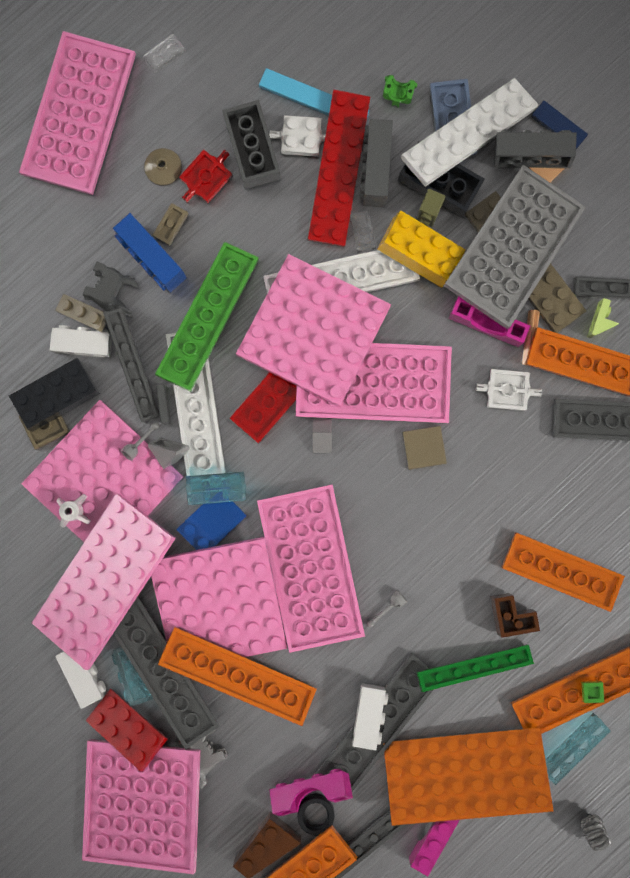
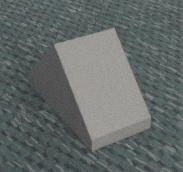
[313,418,332,453]
[148,438,190,469]

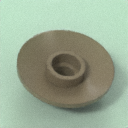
[144,148,182,186]

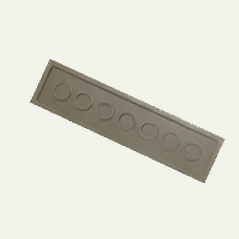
[465,191,586,333]

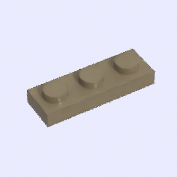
[55,294,106,333]

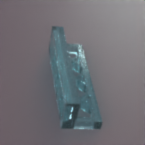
[545,713,611,785]

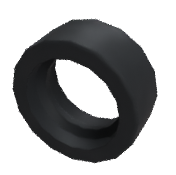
[297,794,335,836]

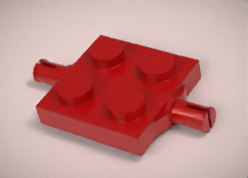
[179,149,233,203]

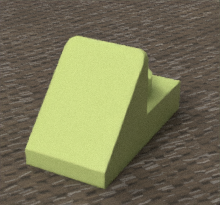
[587,298,619,338]

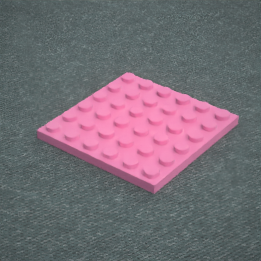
[236,254,391,407]
[21,400,184,542]
[151,537,287,657]
[82,739,201,874]

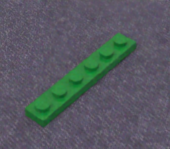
[416,644,534,692]

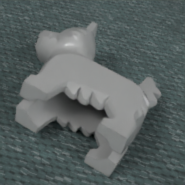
[174,729,229,789]

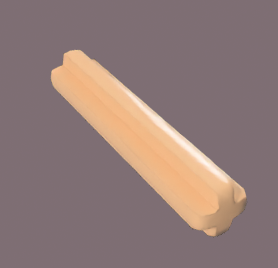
[522,310,540,366]

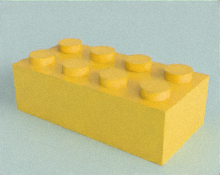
[377,210,466,288]

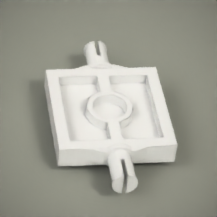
[269,115,326,157]
[476,369,542,411]

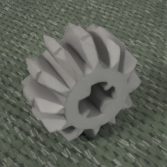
[581,814,611,851]

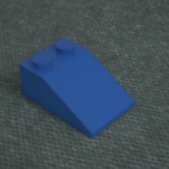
[176,489,247,550]

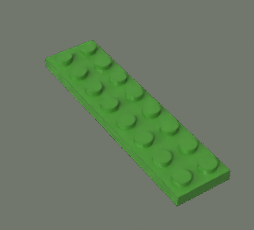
[155,242,259,392]

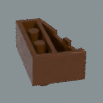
[233,811,301,878]

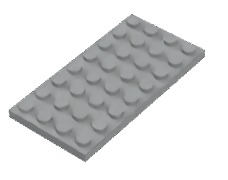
[443,165,585,329]

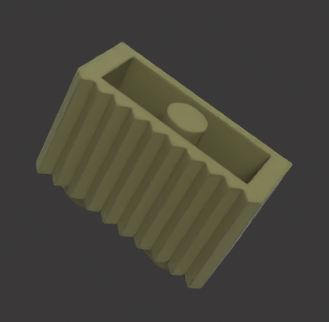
[416,189,446,227]

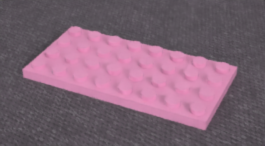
[19,31,136,195]
[295,343,452,423]
[257,484,365,653]
[32,494,176,670]

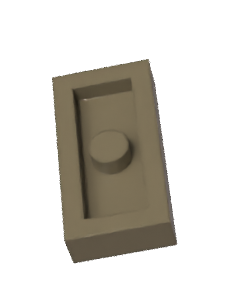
[153,203,189,246]

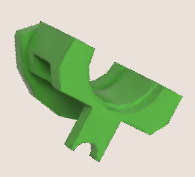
[383,75,418,108]

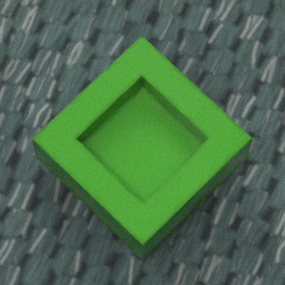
[581,681,604,703]

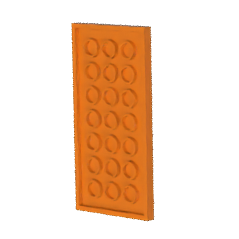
[384,728,554,826]

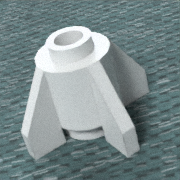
[57,494,91,528]

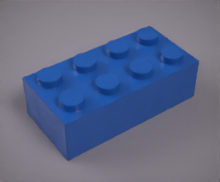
[113,213,187,293]

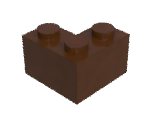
[490,593,540,638]

